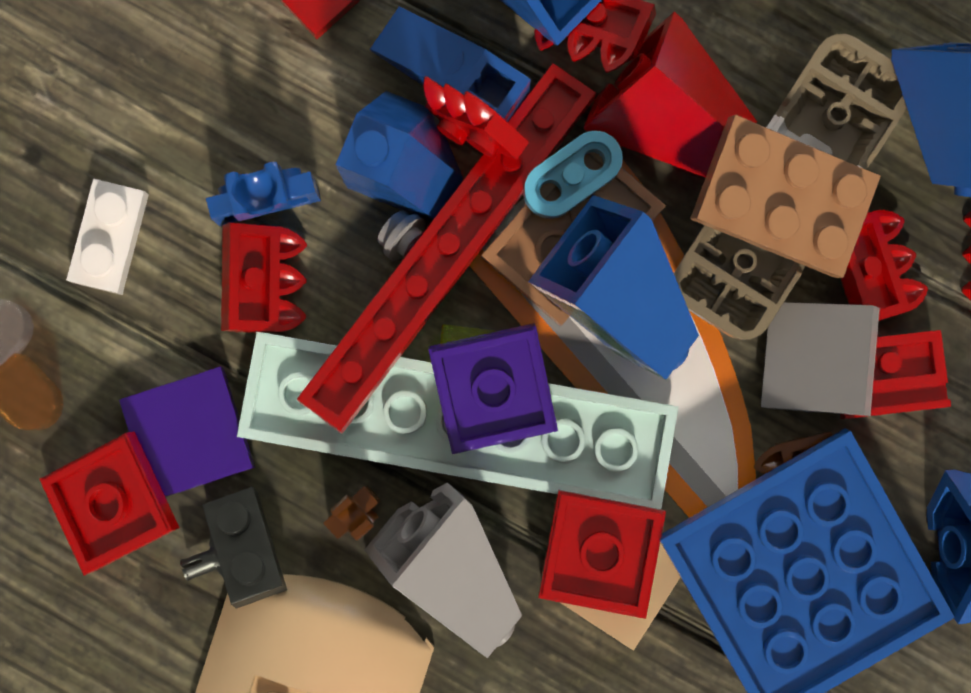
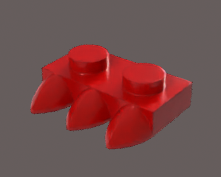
[535,0,656,73]
[424,76,529,160]
[841,210,928,321]
[221,222,307,333]

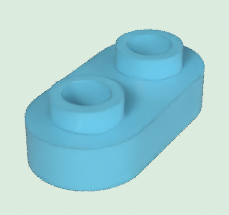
[523,131,623,219]

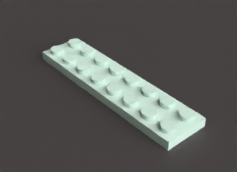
[237,332,679,509]

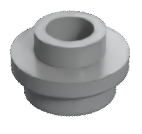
[378,210,426,261]

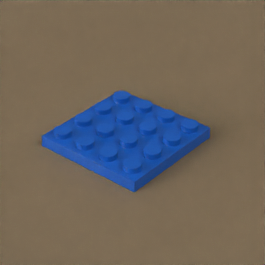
[659,428,955,693]

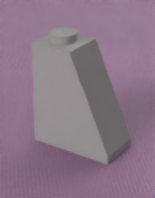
[364,483,522,658]

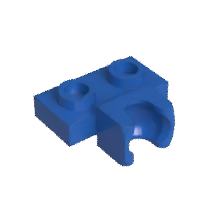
[206,162,321,227]

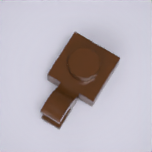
[323,485,382,541]

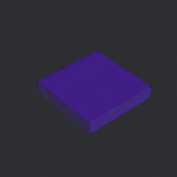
[428,323,558,454]
[119,366,255,497]

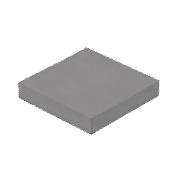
[761,302,880,416]

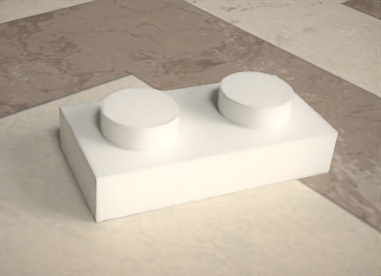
[66,179,149,295]

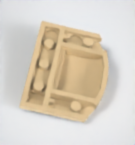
[195,574,434,693]

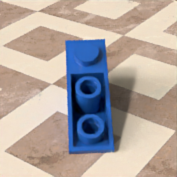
[370,6,531,122]

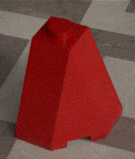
[584,11,757,178]

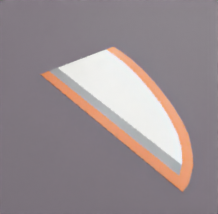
[469,160,756,518]

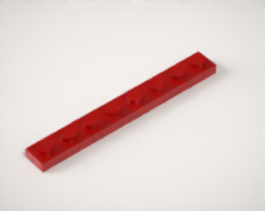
[297,63,596,434]

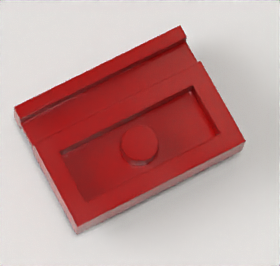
[840,330,951,420]

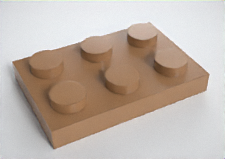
[690,115,881,278]
[481,152,666,326]

